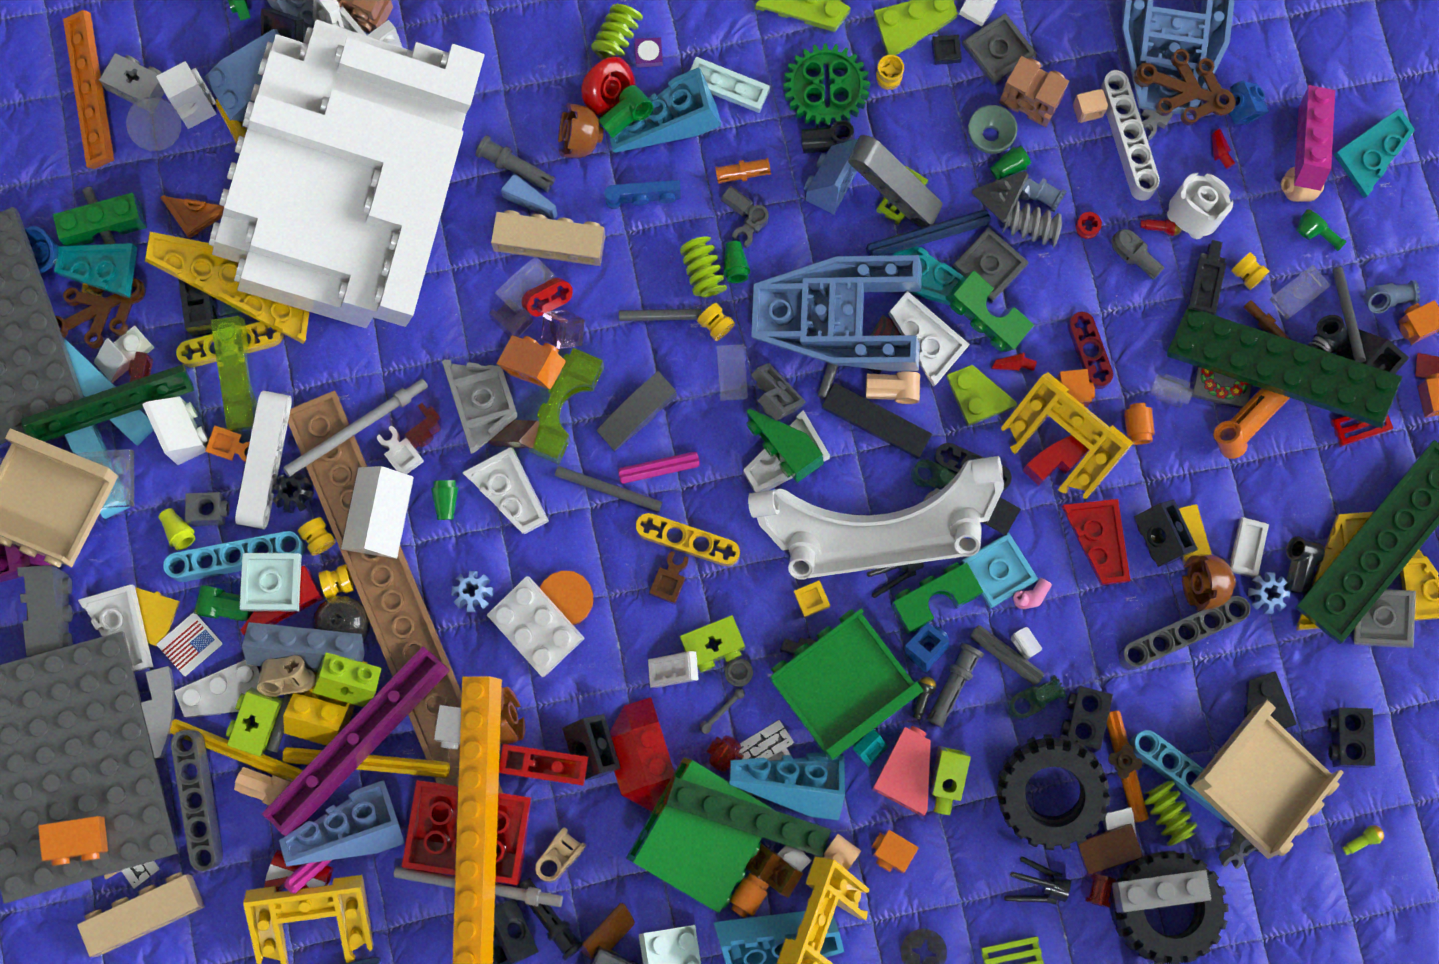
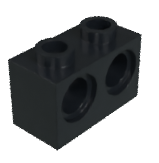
[179,279,220,337]
[1060,686,1113,752]
[1327,708,1375,768]

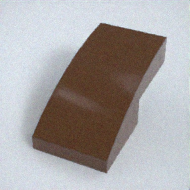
[745,842,804,898]

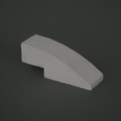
[141,666,175,760]

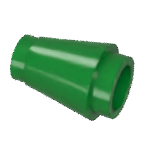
[989,145,1031,180]
[723,241,750,283]
[431,480,459,520]

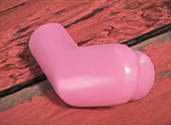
[1013,578,1052,609]

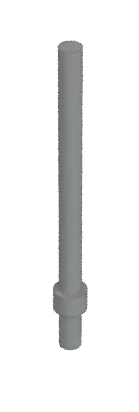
[283,379,428,477]
[394,866,563,907]

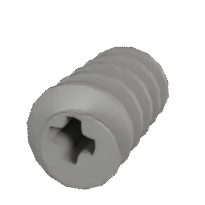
[1002,201,1062,248]

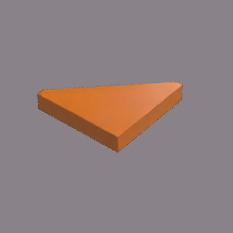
[160,195,224,239]

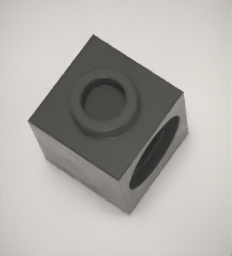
[185,492,230,526]

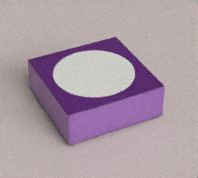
[635,37,663,67]

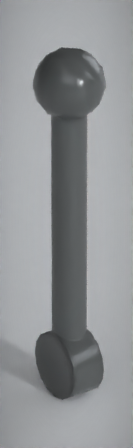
[699,688,745,734]

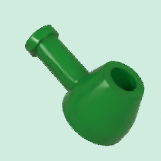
[1296,209,1347,251]

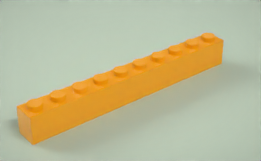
[452,676,502,964]

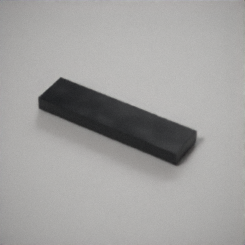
[822,383,932,459]

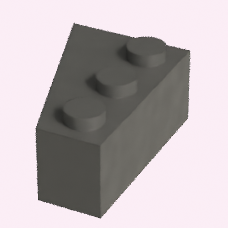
[17,565,73,657]

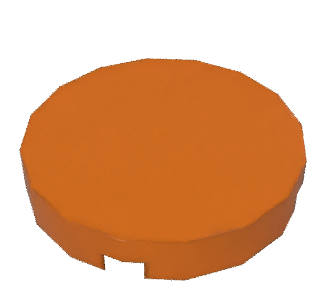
[540,570,594,625]

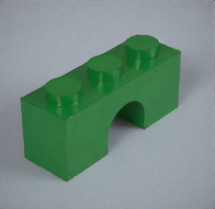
[53,193,147,246]
[945,270,1034,352]
[891,562,984,635]

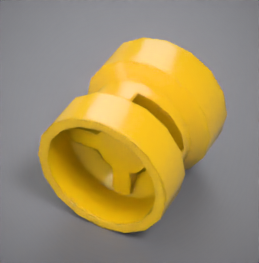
[876,55,904,90]
[1231,252,1270,290]
[697,303,735,341]
[297,517,336,556]
[318,564,354,599]

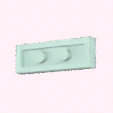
[690,57,770,113]

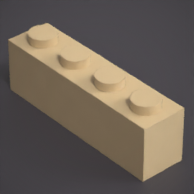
[491,210,605,266]
[77,872,205,957]

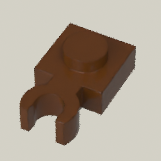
[649,551,688,605]

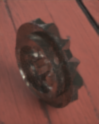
[901,929,947,964]

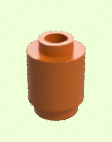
[1124,403,1155,445]
[730,873,769,918]

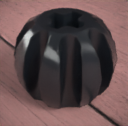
[271,473,314,513]

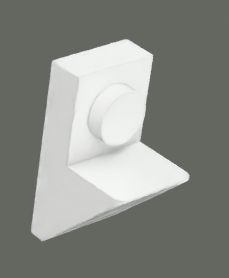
[94,325,154,383]

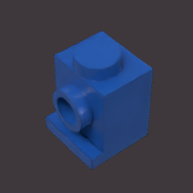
[905,623,949,673]

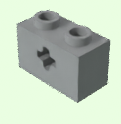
[99,53,165,113]

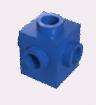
[1224,81,1269,125]

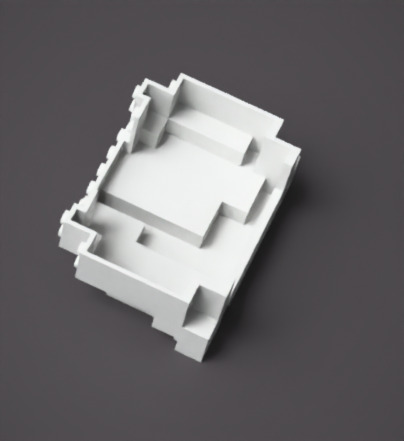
[209,19,485,329]

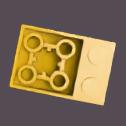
[283,661,368,746]

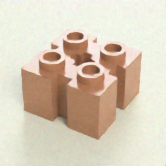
[337,0,393,33]
[999,56,1069,127]

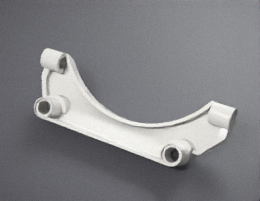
[748,456,1004,580]

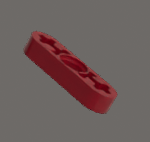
[1068,312,1113,389]

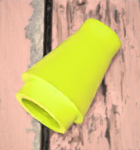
[158,508,195,550]

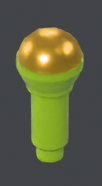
[1342,825,1384,855]

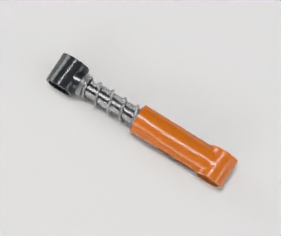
[1213,315,1349,459]

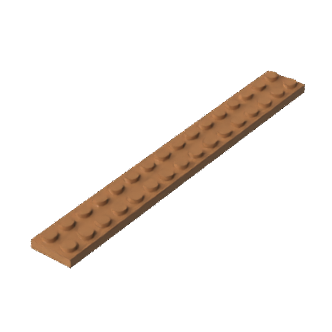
[288,390,504,793]

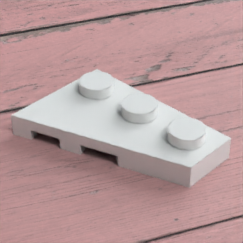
[888,291,970,387]

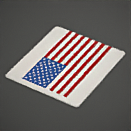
[157,612,222,676]

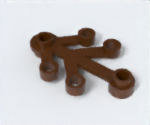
[1133,49,1235,126]
[55,278,146,349]

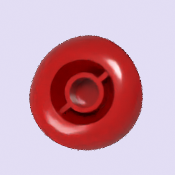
[581,57,635,117]

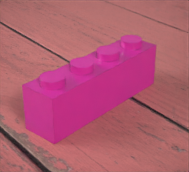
[1294,85,1335,191]

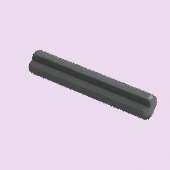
[970,625,1044,686]

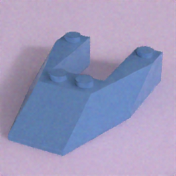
[1122,0,1234,116]
[751,255,922,371]

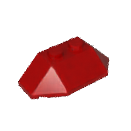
[610,697,675,811]

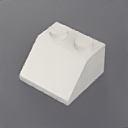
[142,396,209,465]

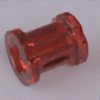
[1085,873,1116,908]

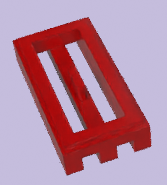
[1330,415,1394,447]

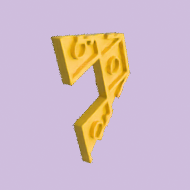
[1296,512,1439,631]

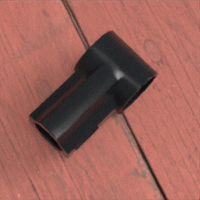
[802,120,855,154]
[1285,536,1325,595]

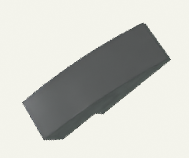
[596,371,677,452]

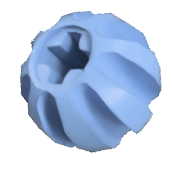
[451,571,493,612]
[1248,572,1290,614]

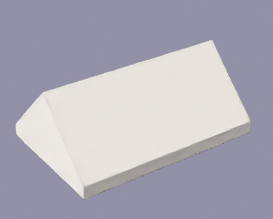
[341,466,414,559]

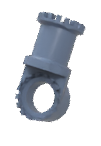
[1019,178,1067,212]
[1363,280,1420,313]

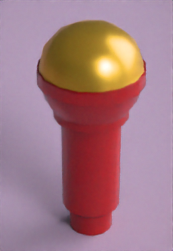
[1140,219,1182,236]

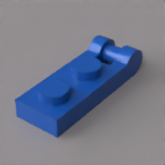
[604,180,681,209]

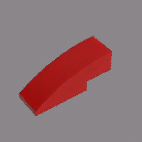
[1023,435,1089,486]

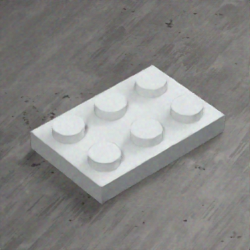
[487,576,585,677]

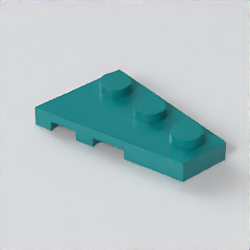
[893,233,963,306]
[54,243,137,298]

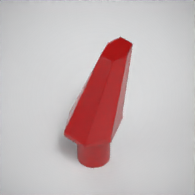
[1212,128,1235,169]
[991,352,1037,371]

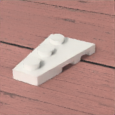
[743,410,830,493]
[463,447,549,534]
[78,585,153,672]
[174,660,261,718]

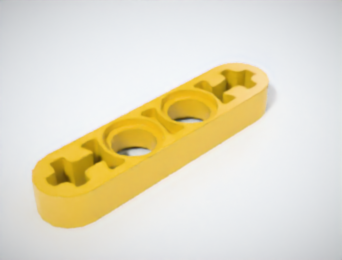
[176,322,284,368]
[636,513,740,567]

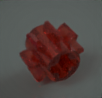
[706,736,744,771]

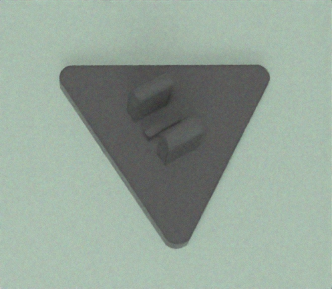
[972,171,1029,223]

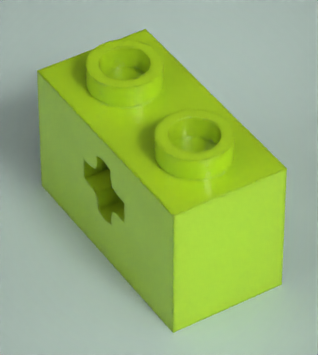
[680,615,745,672]
[312,652,381,707]
[226,687,283,757]

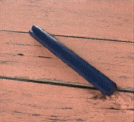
[866,209,991,256]

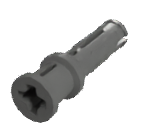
[475,135,555,192]
[926,643,984,728]

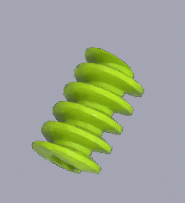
[591,4,643,60]
[680,236,727,297]
[1144,780,1197,846]

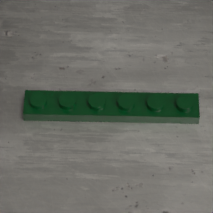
[21,364,194,442]
[663,776,831,857]

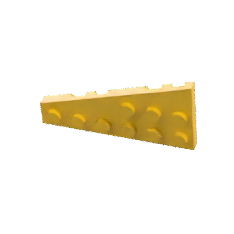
[145,232,309,344]

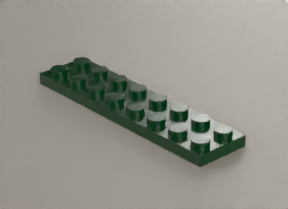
[1167,307,1403,428]
[1294,440,1439,644]

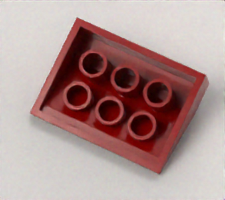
[402,780,531,885]

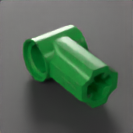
[598,85,653,138]
[194,585,253,622]

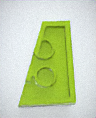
[755,0,851,32]
[874,0,958,56]

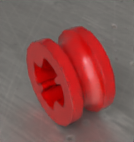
[1076,212,1102,239]

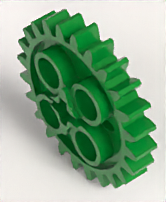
[783,43,870,128]

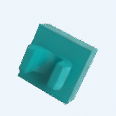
[852,729,888,767]

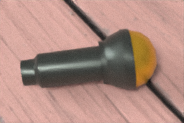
[913,677,936,720]

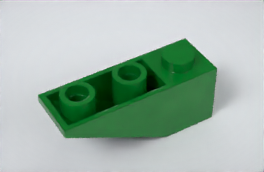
[746,409,824,483]

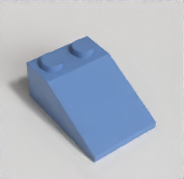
[204,29,280,121]
[804,139,858,214]

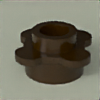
[1108,744,1143,779]

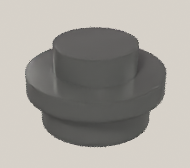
[725,658,753,687]

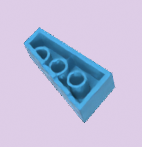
[714,911,844,964]

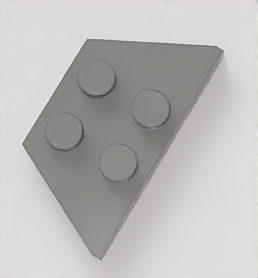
[442,360,517,453]

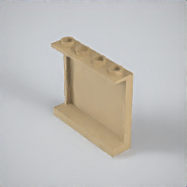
[0,428,118,568]
[1191,700,1344,859]

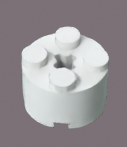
[1167,173,1233,239]

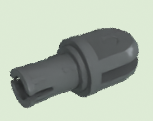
[1111,229,1165,280]

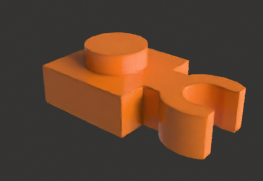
[205,425,250,462]

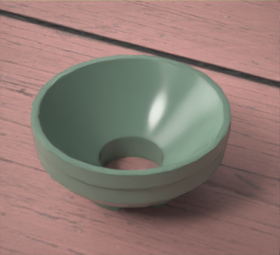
[968,105,1018,154]

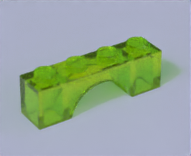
[211,316,257,432]
[528,348,605,465]

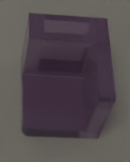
[489,300,533,338]
[541,310,585,349]

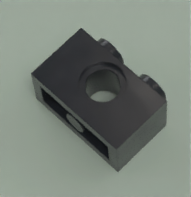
[1134,499,1198,567]
[562,714,621,781]
[493,899,539,964]

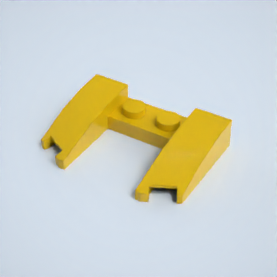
[1001,372,1134,499]
[777,856,869,964]
[243,875,373,964]

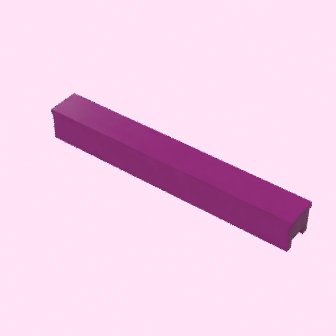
[262,646,450,836]

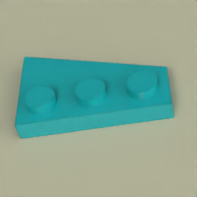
[1333,108,1415,198]

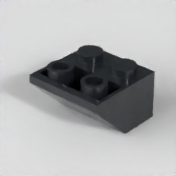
[1335,329,1409,374]

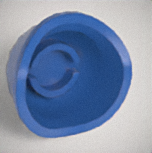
[25,226,59,274]

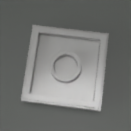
[1354,590,1416,648]

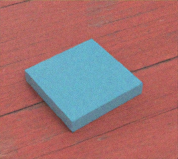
[961,533,1039,609]

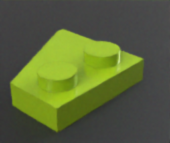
[946,365,1017,426]

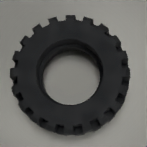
[997,734,1110,850]
[1111,851,1229,964]

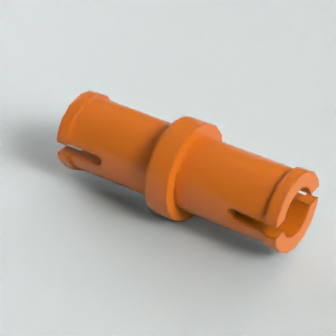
[715,158,771,184]

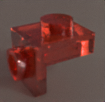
[128,351,153,382]
[404,403,441,449]

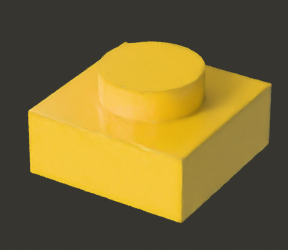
[793,580,830,618]

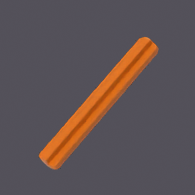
[1107,711,1148,823]

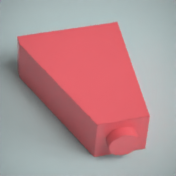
[872,726,931,817]

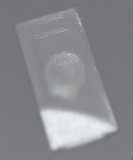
[1269,265,1331,320]

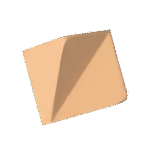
[1073,89,1108,123]

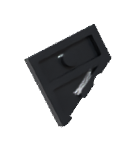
[1244,671,1297,729]

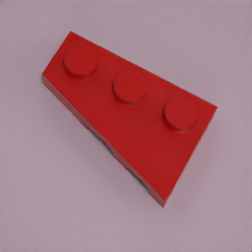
[1062,499,1131,586]

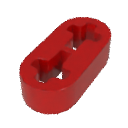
[521,277,573,317]

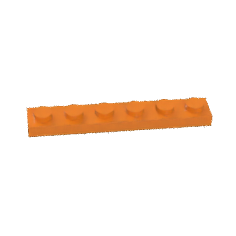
[63,10,114,169]

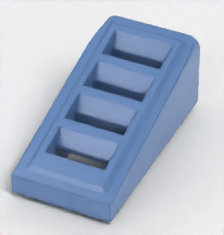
[501,175,558,219]

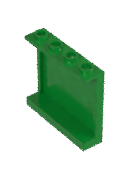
[769,608,924,761]
[626,757,773,913]

